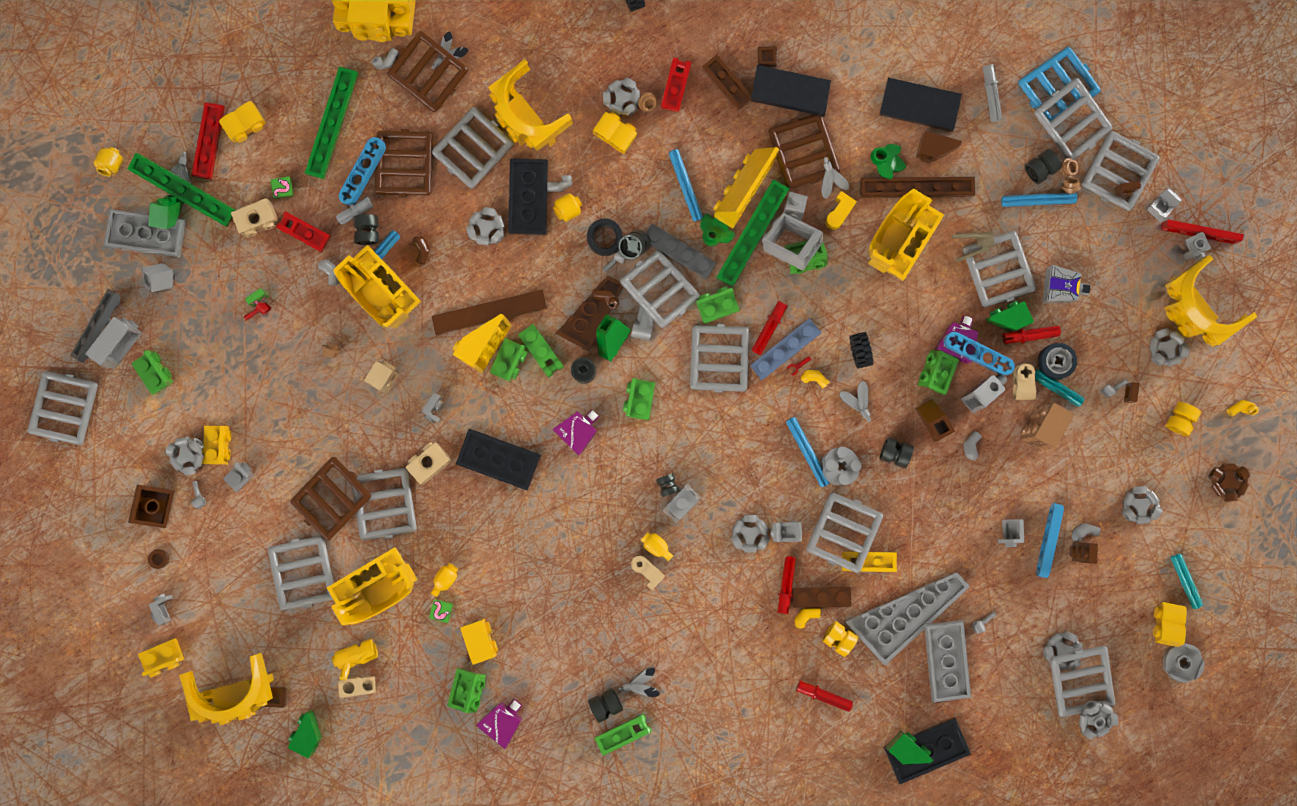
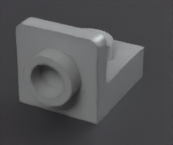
[421,392,443,423]
[223,462,255,492]

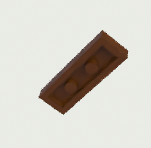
[702,54,751,111]
[1070,542,1098,564]
[792,587,851,608]

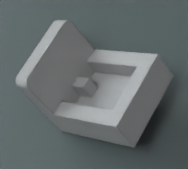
[1147,188,1182,222]
[784,192,808,221]
[1183,232,1212,261]
[998,519,1024,547]
[771,522,802,542]
[149,594,173,626]

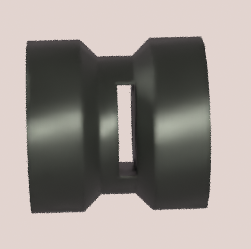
[656,473,680,497]

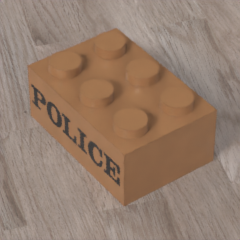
[1020,403,1075,451]

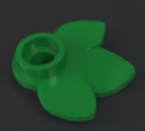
[870,144,906,180]
[700,213,736,246]

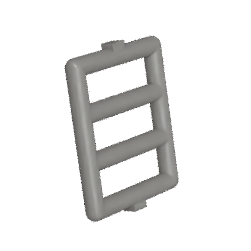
[1034,78,1112,160]
[432,107,514,189]
[1082,131,1160,211]
[963,231,1036,307]
[620,250,700,328]
[690,324,749,393]
[28,371,98,445]
[352,468,417,540]
[806,492,883,573]
[268,536,334,611]
[1050,646,1115,717]

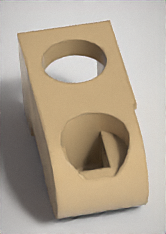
[631,555,666,591]
[338,676,376,698]

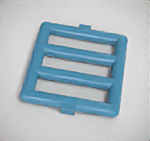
[1018,47,1101,122]

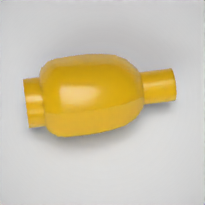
[641,532,673,562]
[430,563,458,597]

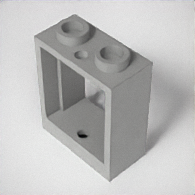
[762,213,823,270]
[85,317,142,369]

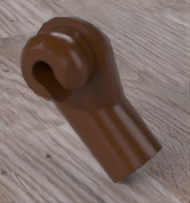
[412,236,430,265]
[594,289,619,309]

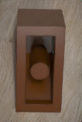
[916,131,962,163]

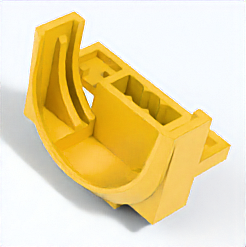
[331,0,416,42]
[488,59,573,151]
[868,189,944,281]
[333,245,421,329]
[1164,255,1257,347]
[327,547,418,625]
[179,653,274,725]

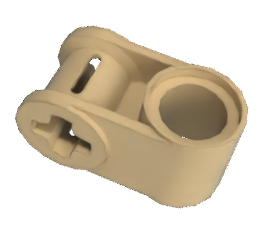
[1013,364,1036,400]

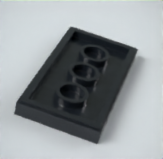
[750,65,831,117]
[879,77,962,132]
[508,159,548,235]
[456,429,541,491]
[883,717,971,784]

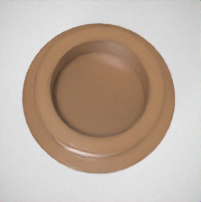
[638,92,656,111]
[1060,158,1078,178]
[1061,178,1081,194]
[321,342,341,358]

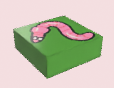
[271,176,294,199]
[245,289,270,307]
[429,599,453,623]

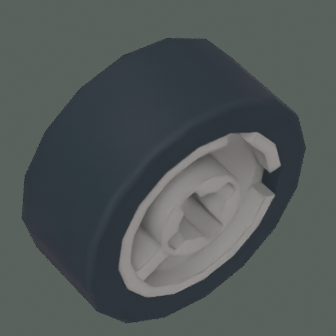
[1038,343,1077,380]

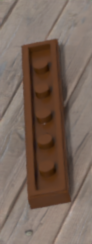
[860,176,975,198]
[431,289,547,335]

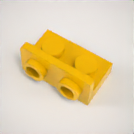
[202,426,232,465]
[138,638,185,678]

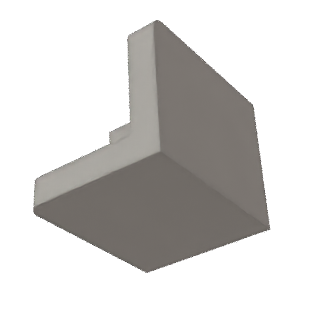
[142,263,173,292]

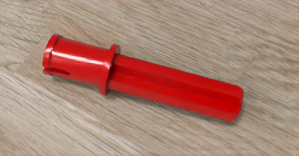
[752,301,788,355]
[1002,325,1061,345]
[776,556,796,614]
[796,680,853,712]

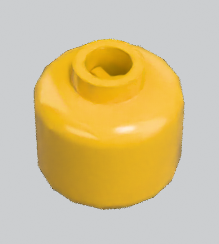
[94,147,123,177]
[553,193,582,222]

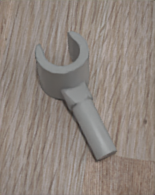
[603,251,627,272]
[1101,379,1128,397]
[191,481,206,509]
[972,611,996,633]

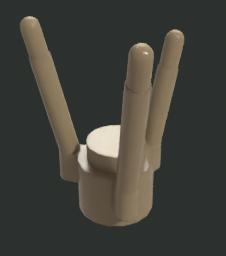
[951,231,994,262]

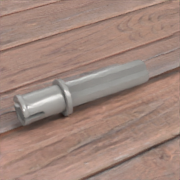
[982,65,1002,122]

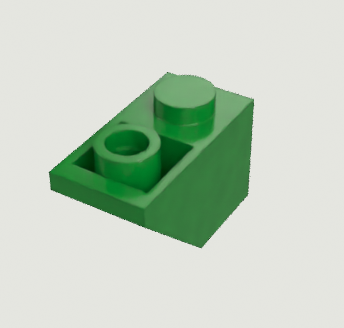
[149,195,184,229]
[985,301,1034,332]
[596,314,631,362]
[288,710,322,759]
[885,730,933,764]

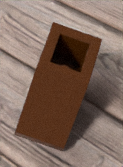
[915,399,955,442]

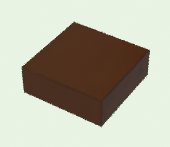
[757,46,777,67]
[1115,181,1141,195]
[1124,382,1140,403]
[264,687,286,708]

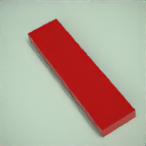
[191,102,225,180]
[1161,219,1244,245]

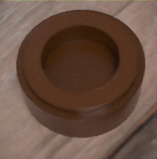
[148,549,169,569]

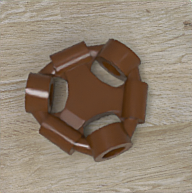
[1209,463,1250,501]

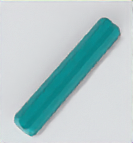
[1035,370,1085,407]
[1171,554,1203,609]

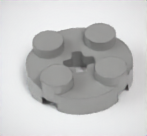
[822,446,862,486]
[1163,643,1205,683]

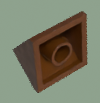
[128,484,174,528]

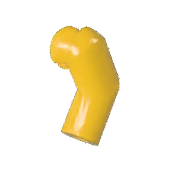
[801,370,830,388]
[1227,400,1259,417]
[794,608,820,629]

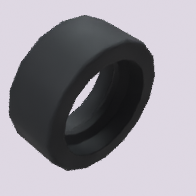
[587,218,623,256]

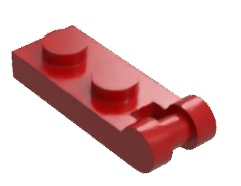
[661,57,692,113]
[275,211,331,253]

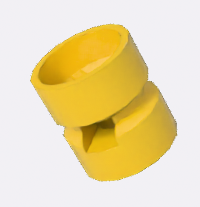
[1165,401,1201,437]
[821,621,858,657]

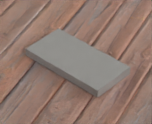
[104,209,187,258]
[924,620,971,703]

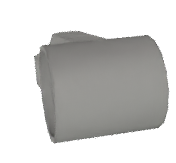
[631,301,656,341]

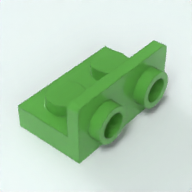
[785,240,827,274]
[696,286,740,324]
[489,338,528,382]
[131,350,174,395]
[918,350,959,395]
[623,378,655,420]
[447,668,486,713]

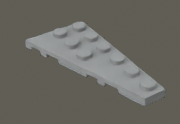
[844,572,970,665]

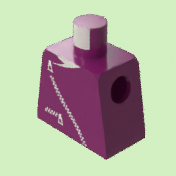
[934,316,978,364]
[553,409,599,456]
[476,699,523,749]

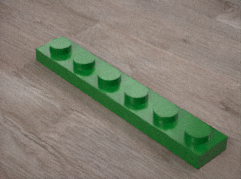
[305,66,359,180]
[127,153,236,227]
[716,180,789,288]

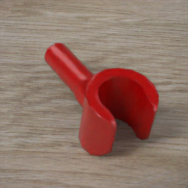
[244,302,271,320]
[787,356,811,376]

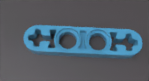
[339,137,386,206]
[943,332,1015,376]
[1036,503,1064,578]

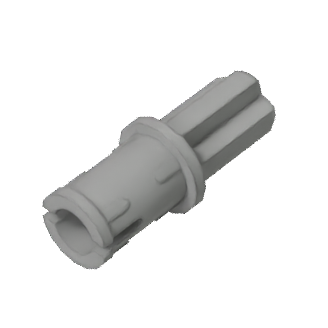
[336,197,374,225]

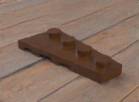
[555,275,624,352]

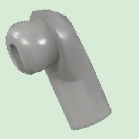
[372,48,399,70]
[548,175,573,192]
[318,260,338,286]
[963,431,982,460]
[1071,523,1101,542]

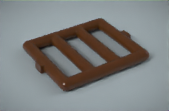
[387,31,468,112]
[768,115,840,189]
[374,129,433,197]
[290,457,371,541]

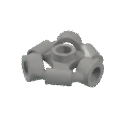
[603,78,640,117]
[466,207,505,246]
[1149,328,1190,367]
[165,436,204,475]
[1121,486,1162,524]
[730,515,770,553]
[1043,631,1082,671]
[1079,701,1118,740]

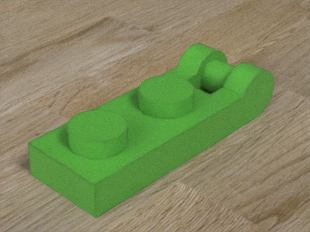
[518,324,564,378]
[595,713,652,756]

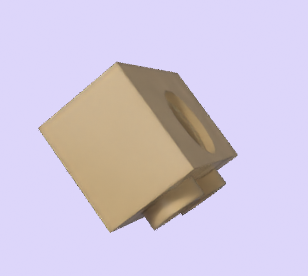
[231,198,279,238]
[364,360,399,394]
[406,442,453,485]

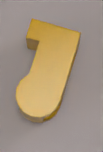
[825,191,857,230]

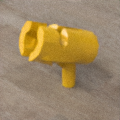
[332,639,378,681]

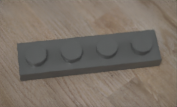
[646,224,716,280]
[71,289,121,363]

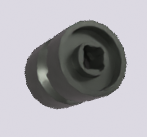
[1025,149,1062,185]
[353,214,379,245]
[618,230,650,259]
[571,357,597,384]
[879,437,914,469]
[588,688,623,723]

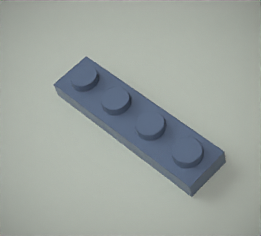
[750,318,821,381]

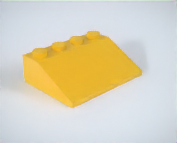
[713,147,779,228]
[452,314,512,374]

